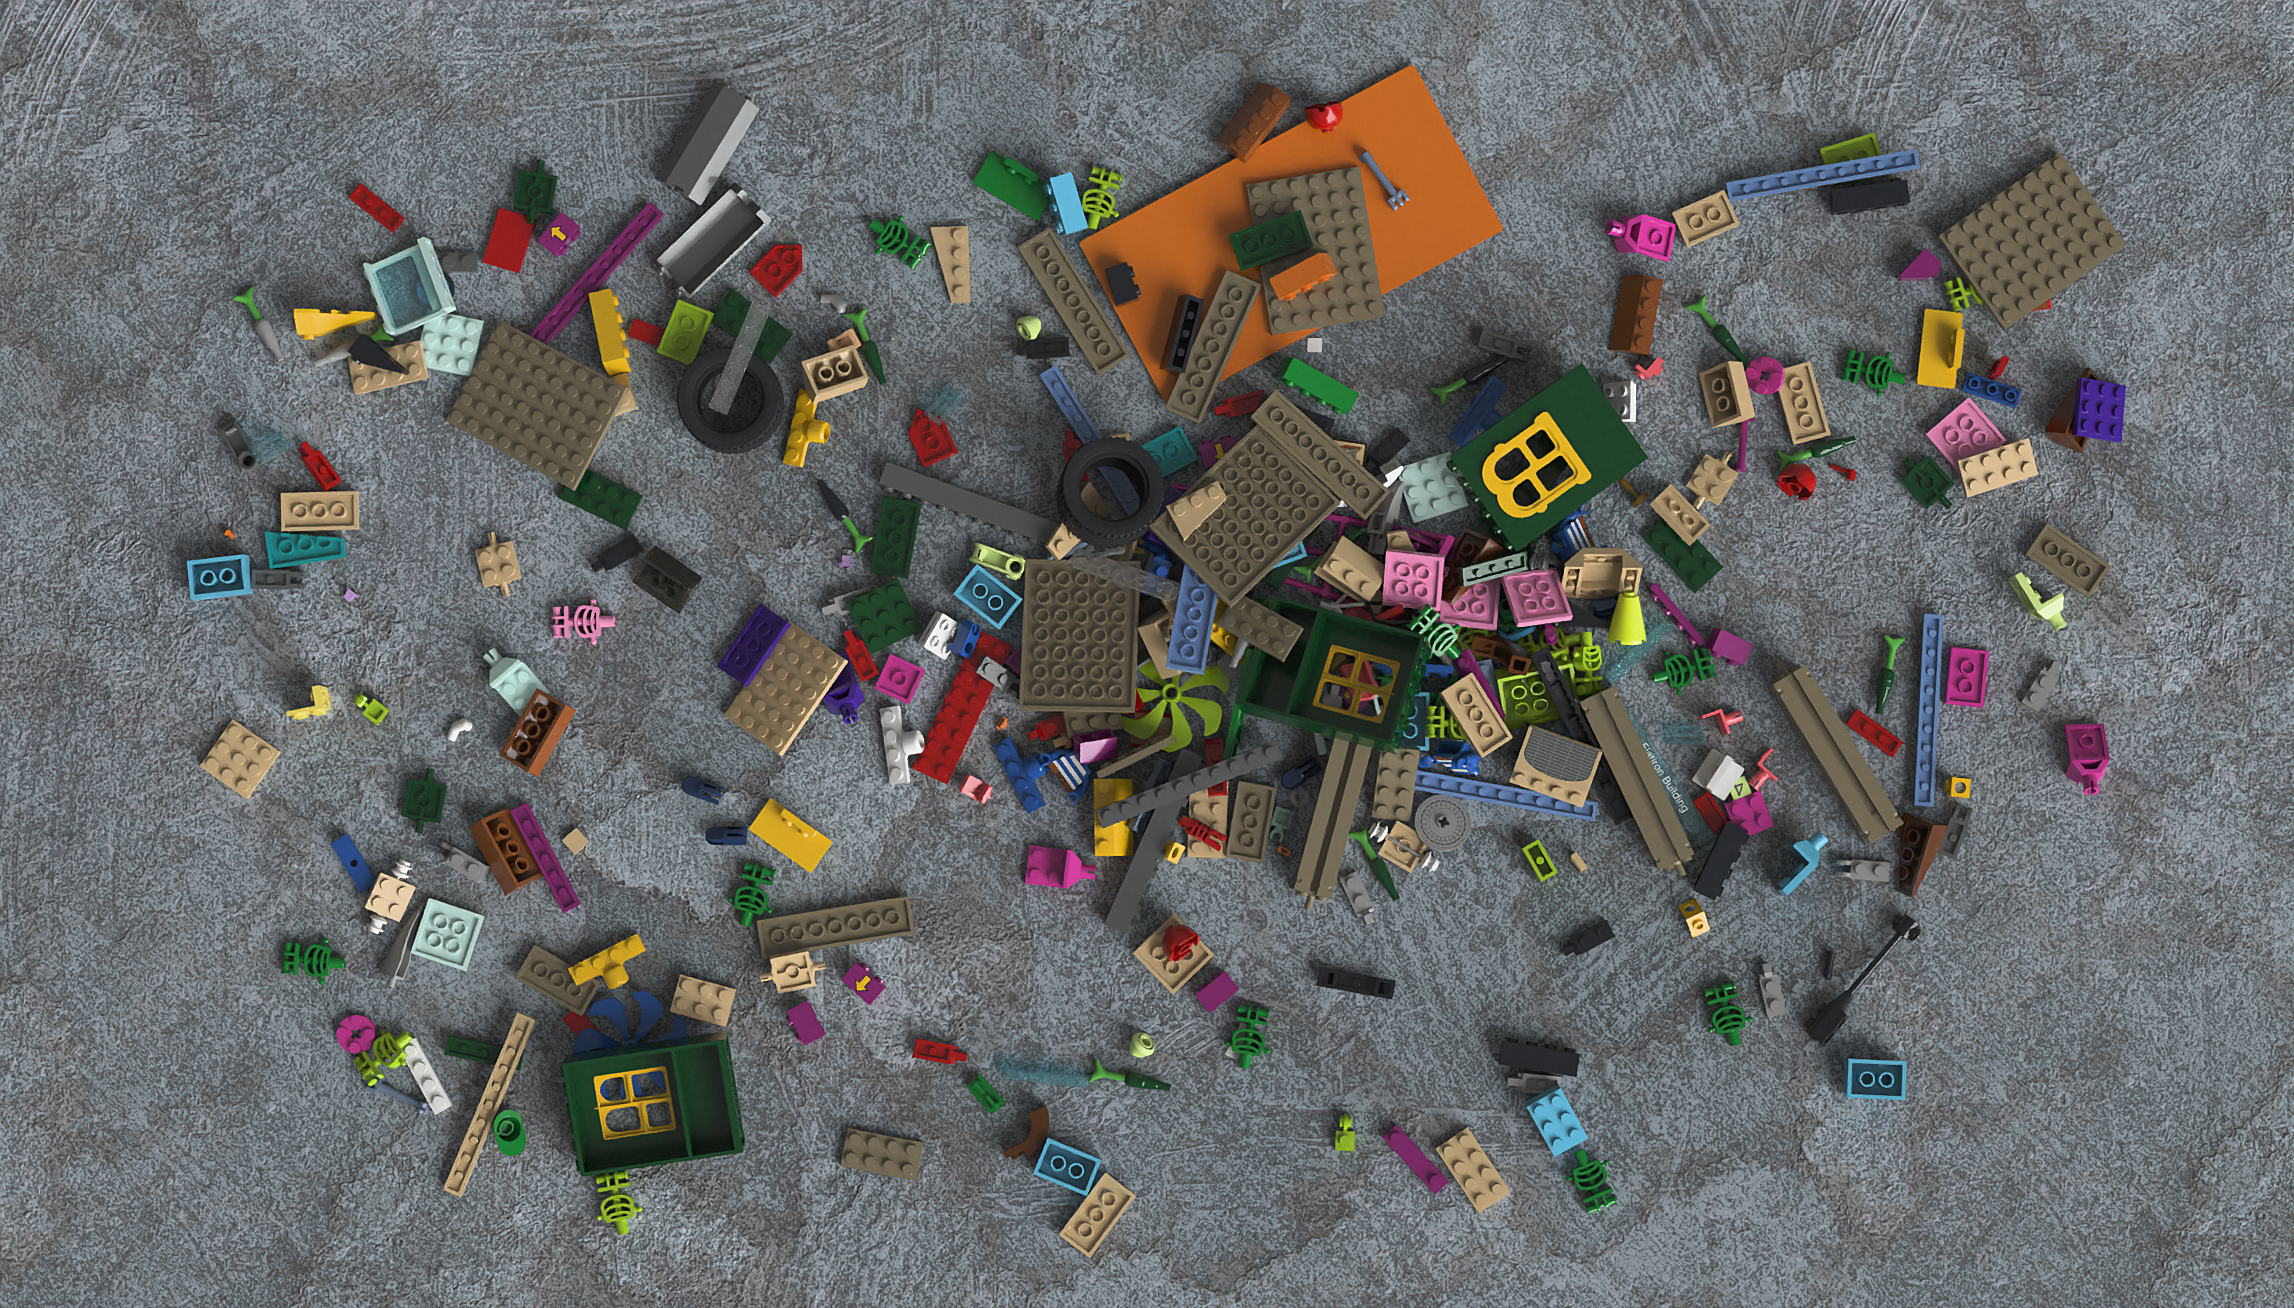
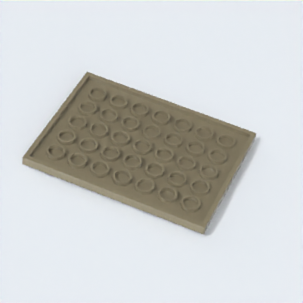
[1937,152,2126,331]
[1246,166,1385,336]
[446,320,629,491]
[1149,425,1341,608]
[1019,559,1141,713]

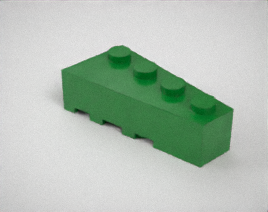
[1274,357,1359,415]

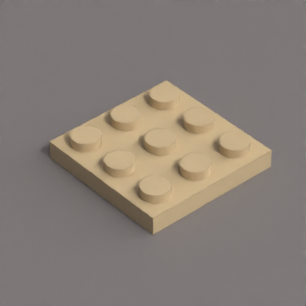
[200,719,281,799]
[1133,913,1214,995]

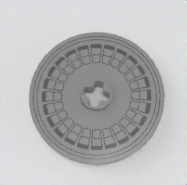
[1414,795,1472,852]

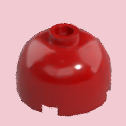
[1304,101,1343,133]
[1777,464,1816,500]
[1161,924,1200,962]

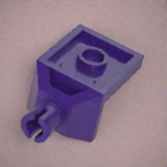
[822,650,865,724]

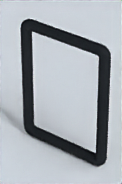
[1366,601,1415,624]

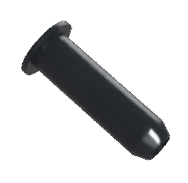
[1824,951,1837,979]

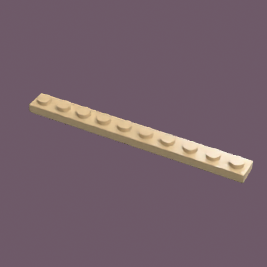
[443,1012,536,1197]

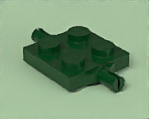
[513,160,558,224]
[1900,456,1955,510]
[402,768,448,834]

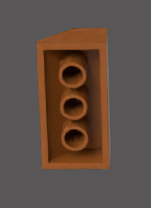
[1215,82,1291,163]
[1609,275,1663,357]
[499,688,576,777]
[469,807,543,896]

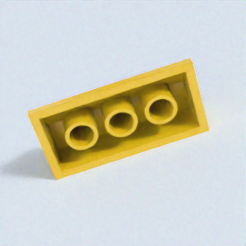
[1094,779,1134,856]

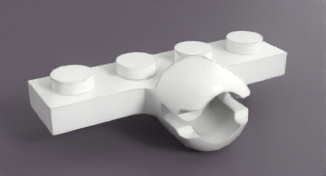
[880,706,924,785]

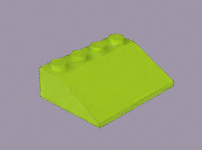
[1494,656,1581,730]

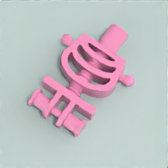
[551,598,615,645]

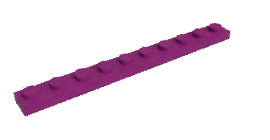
[529,202,664,345]

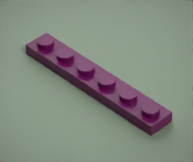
[510,802,581,913]

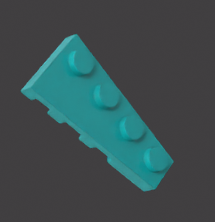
[264,531,347,570]

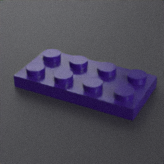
[717,603,791,687]

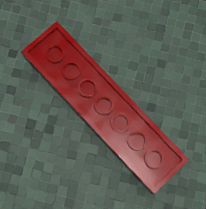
[913,631,1013,785]

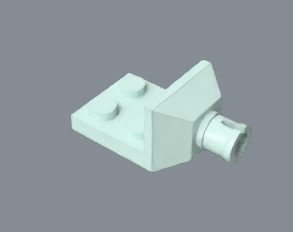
[483,648,551,717]

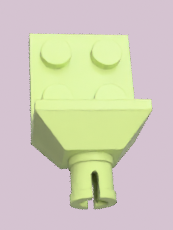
[2007,572,2067,632]

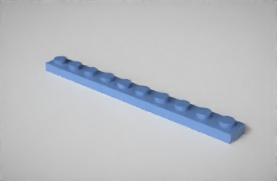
[1726,149,1920,202]
[1040,365,1155,536]
[1913,614,1943,807]
[1414,770,1598,822]

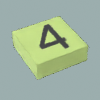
[1730,776,1752,801]

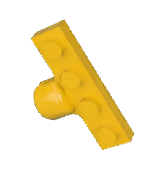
[783,389,831,468]
[568,934,646,989]

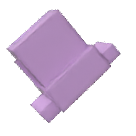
[839,555,853,568]
[343,587,359,602]

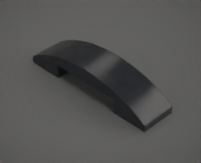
[1316,967,1396,1000]

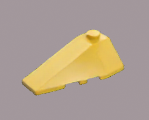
[294,309,378,340]

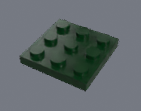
[846,577,923,654]

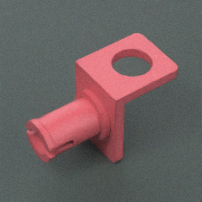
[1697,709,1743,736]
[1748,748,1778,791]

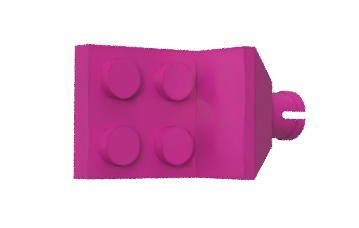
[1604,214,1676,262]
[2064,724,2110,795]
[1025,845,1097,889]

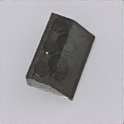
[632,545,703,614]

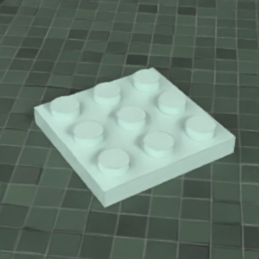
[421,309,485,377]
[1398,451,1468,524]
[411,898,485,971]

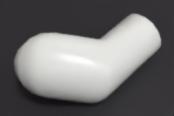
[446,719,472,742]

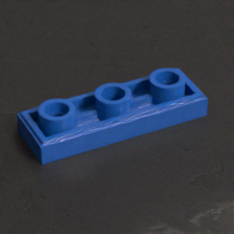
[1960,372,2022,409]
[331,834,376,893]

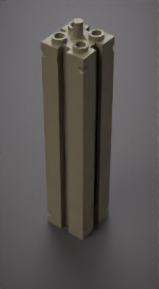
[1767,661,1904,844]
[1579,686,1694,877]
[1293,738,1372,910]

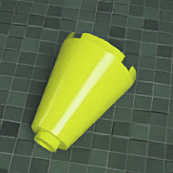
[1607,590,1646,645]

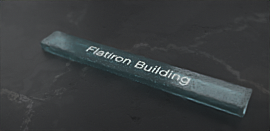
[1627,708,1715,847]

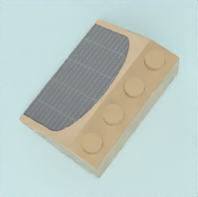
[1509,724,1603,808]

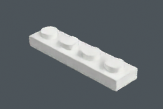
[403,1038,453,1115]

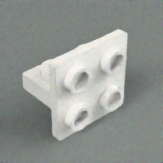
[1603,381,1636,422]
[917,611,959,660]
[1692,749,1744,801]

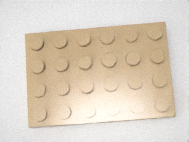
[724,621,848,756]

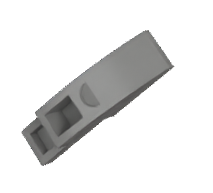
[1367,480,1404,555]

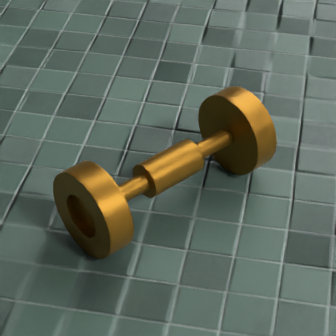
[1618,477,1649,508]

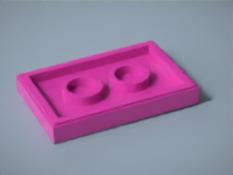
[1944,646,1989,708]

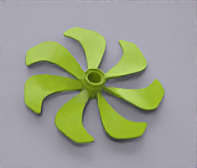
[1122,660,1230,753]

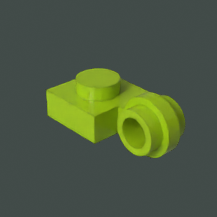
[353,692,390,726]
[1335,1114,1355,1151]

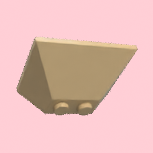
[1561,547,1642,599]

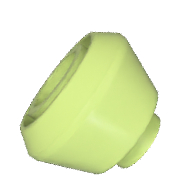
[1016,315,1041,340]
[1129,1032,1154,1058]

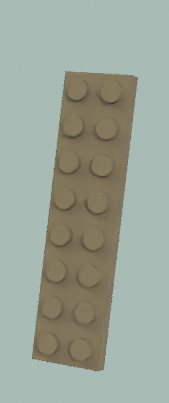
[1018,227,1131,377]
[1165,270,1262,425]
[1250,389,1390,521]
[757,896,915,959]

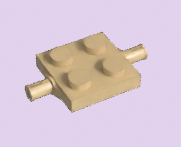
[1686,451,1739,510]
[475,532,522,597]
[760,948,826,994]

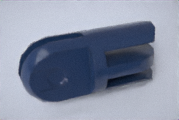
[1593,595,1619,618]
[1281,755,1322,790]
[681,776,725,805]
[705,826,748,845]

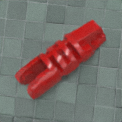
[1178,815,1227,851]

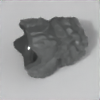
[1526,534,1560,571]

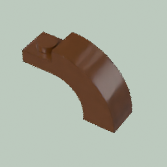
[1470,633,1531,676]
[1003,1105,1050,1160]

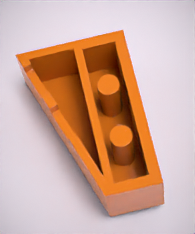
[1269,253,1338,302]

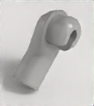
[821,294,846,313]

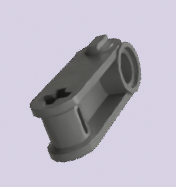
[218,417,263,474]

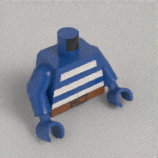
[1551,503,1608,559]
[1137,537,1172,596]
[1420,741,1480,777]
[1037,749,1094,806]

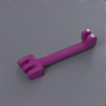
[1733,408,1755,473]

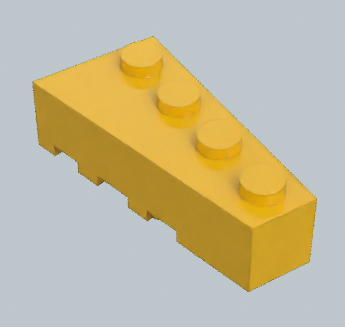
[588,288,632,377]

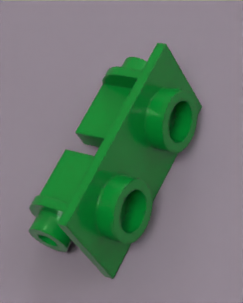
[1376,674,1393,687]
[966,1074,1006,1115]

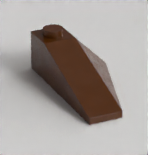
[2045,367,2099,453]
[1441,528,1503,605]
[1896,812,1947,898]

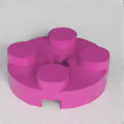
[1745,357,1785,394]
[336,1015,376,1053]

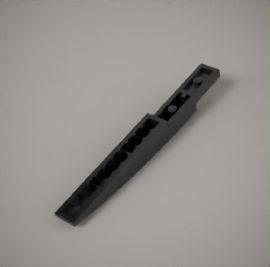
[1530,646,1633,825]

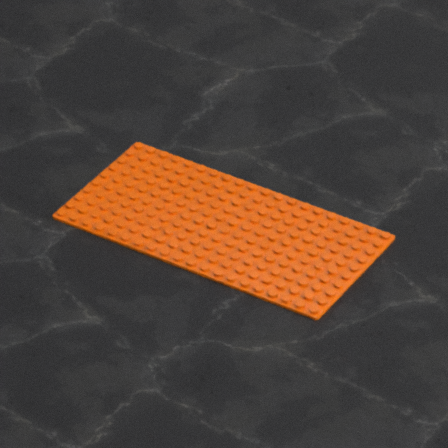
[1080,65,1503,405]

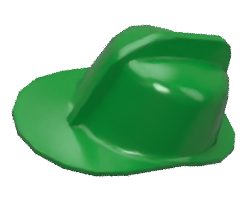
[493,1110,526,1156]

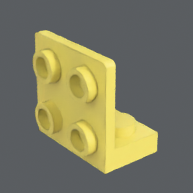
[285,685,332,720]

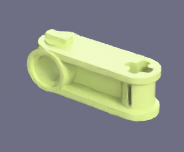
[969,542,1026,581]

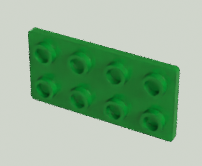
[973,151,1050,221]

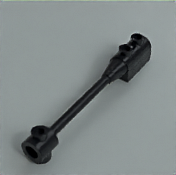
[1804,914,1922,1047]

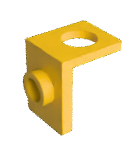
[1944,776,1971,798]
[1163,840,1185,864]
[1678,898,1710,937]

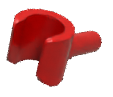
[1830,464,1856,481]

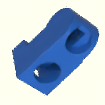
[946,620,980,659]

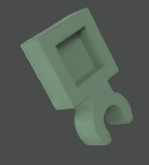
[1269,806,1294,842]

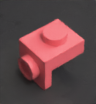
[1633,356,1664,381]
[958,774,993,804]

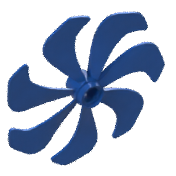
[572,991,687,1108]

